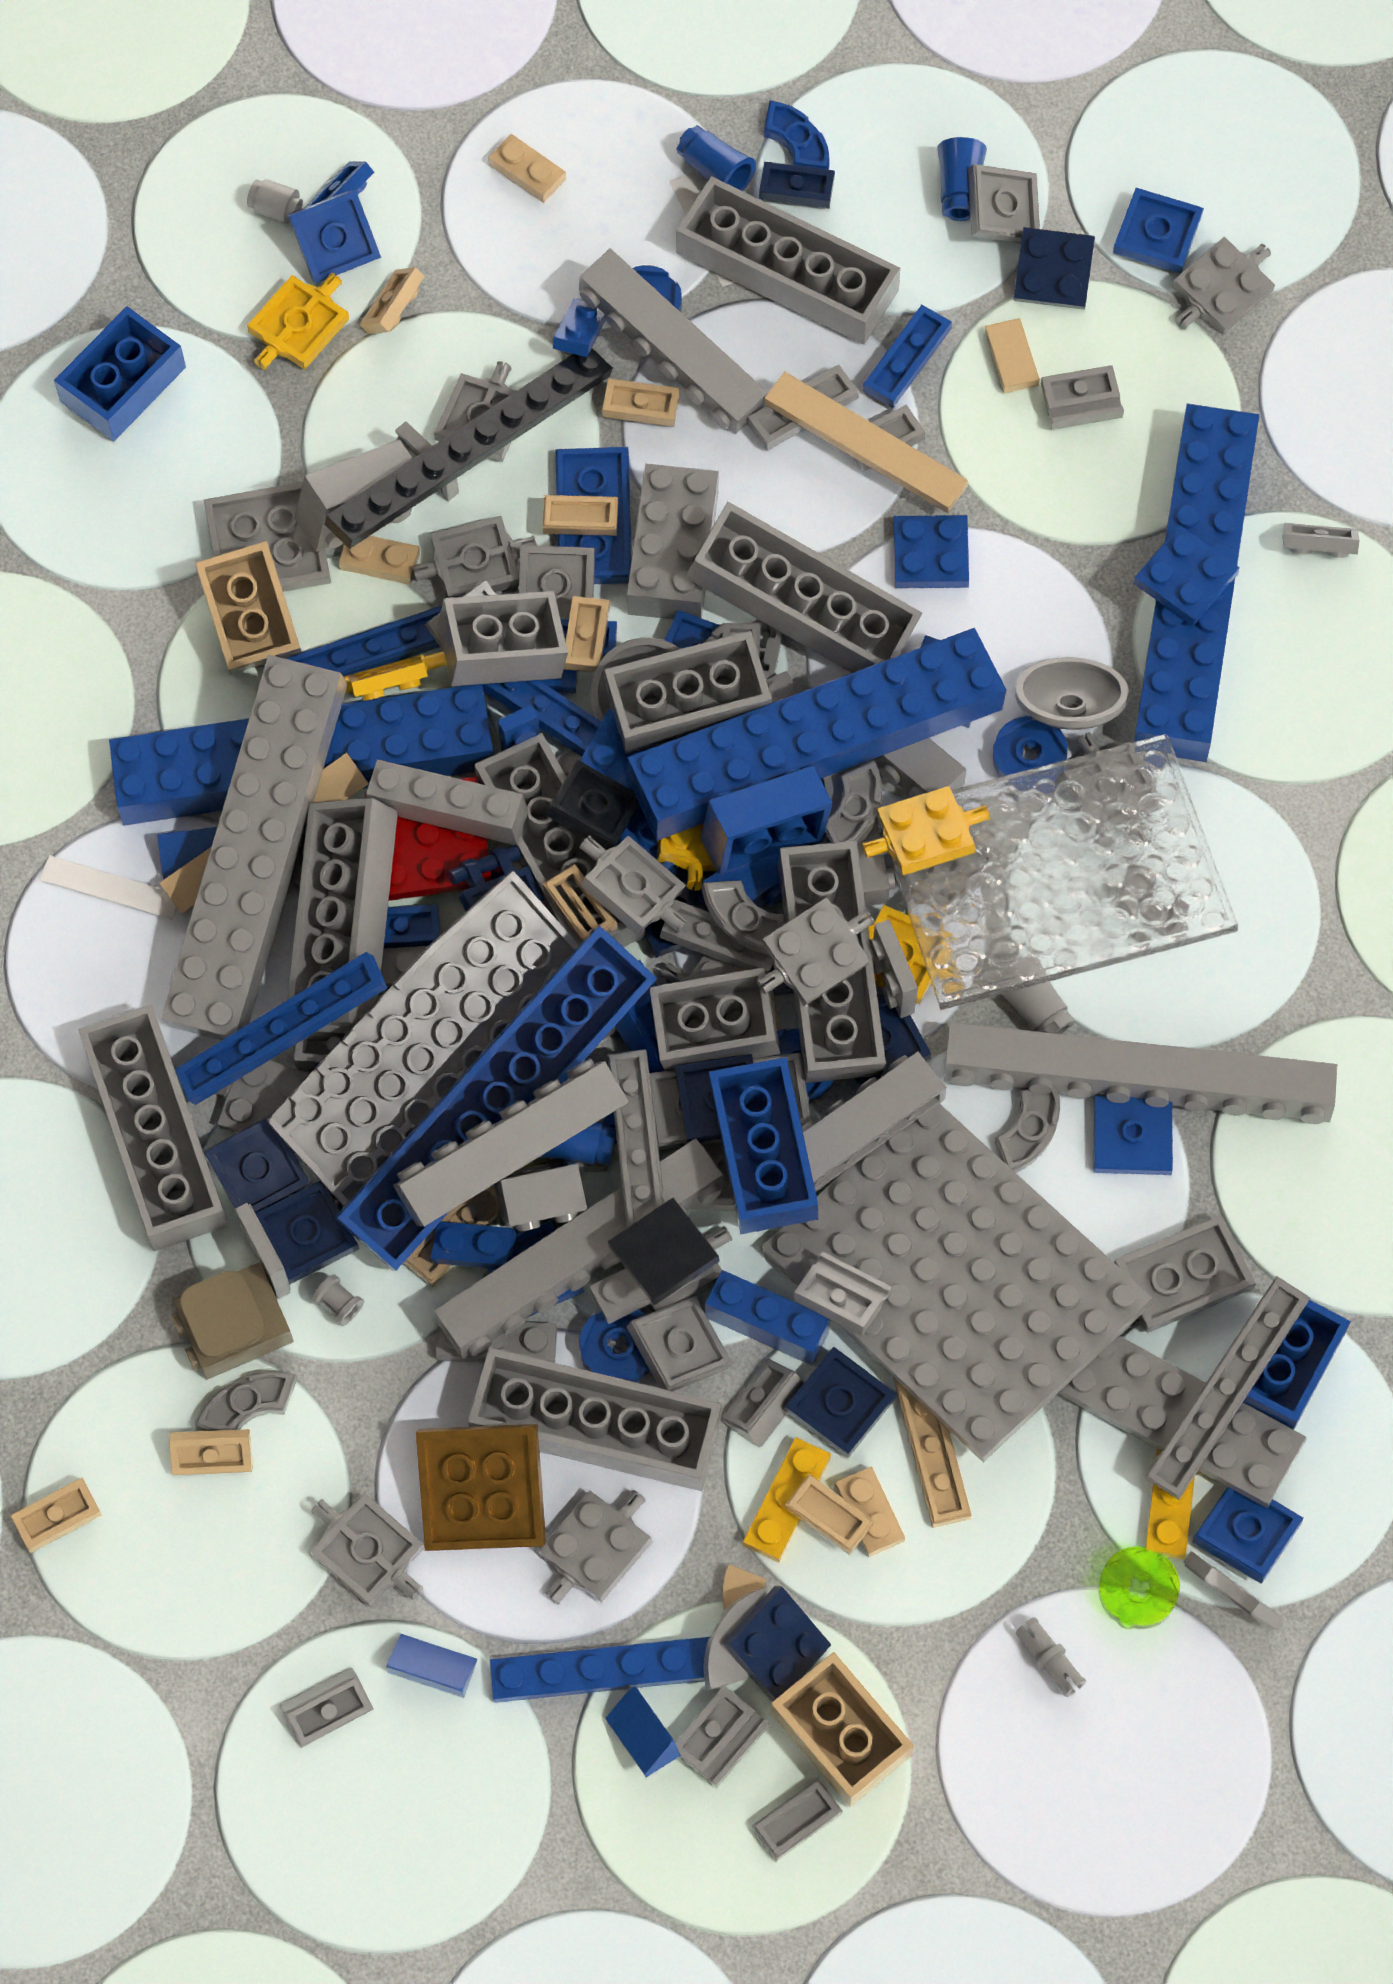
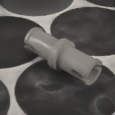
[1015,1617,1087,1697]

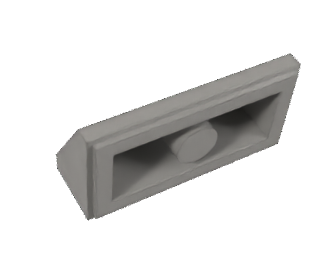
[721,1358,804,1447]
[280,1668,374,1748]

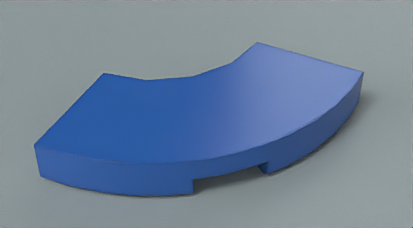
[764,100,830,170]

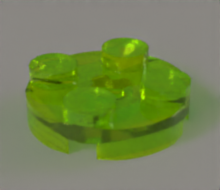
[1098,1546,1180,1629]

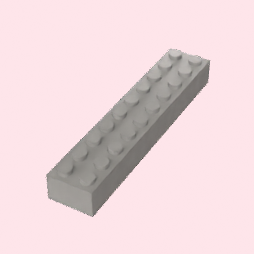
[161,655,348,1040]

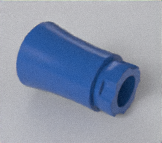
[676,125,756,191]
[937,137,987,221]
[540,1122,617,1166]

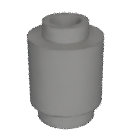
[247,179,303,224]

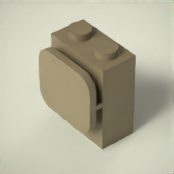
[170,1262,294,1380]

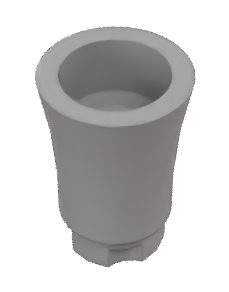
[993,955,1075,1034]

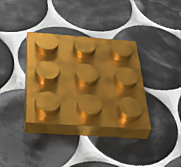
[416,1424,546,1551]

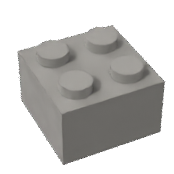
[494,1159,587,1231]

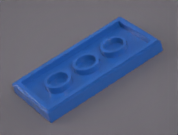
[555,447,632,584]

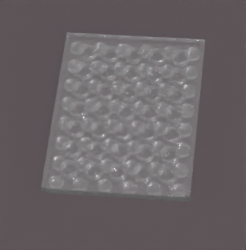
[877,734,1238,1010]

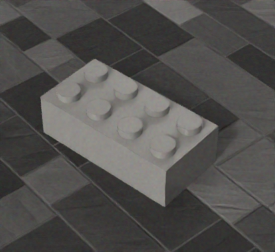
[627,463,719,620]
[604,631,772,754]

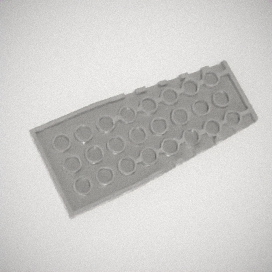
[267,871,579,1206]

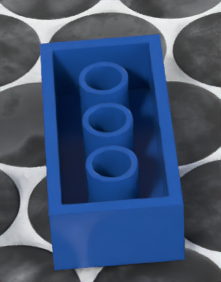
[709,1057,818,1235]

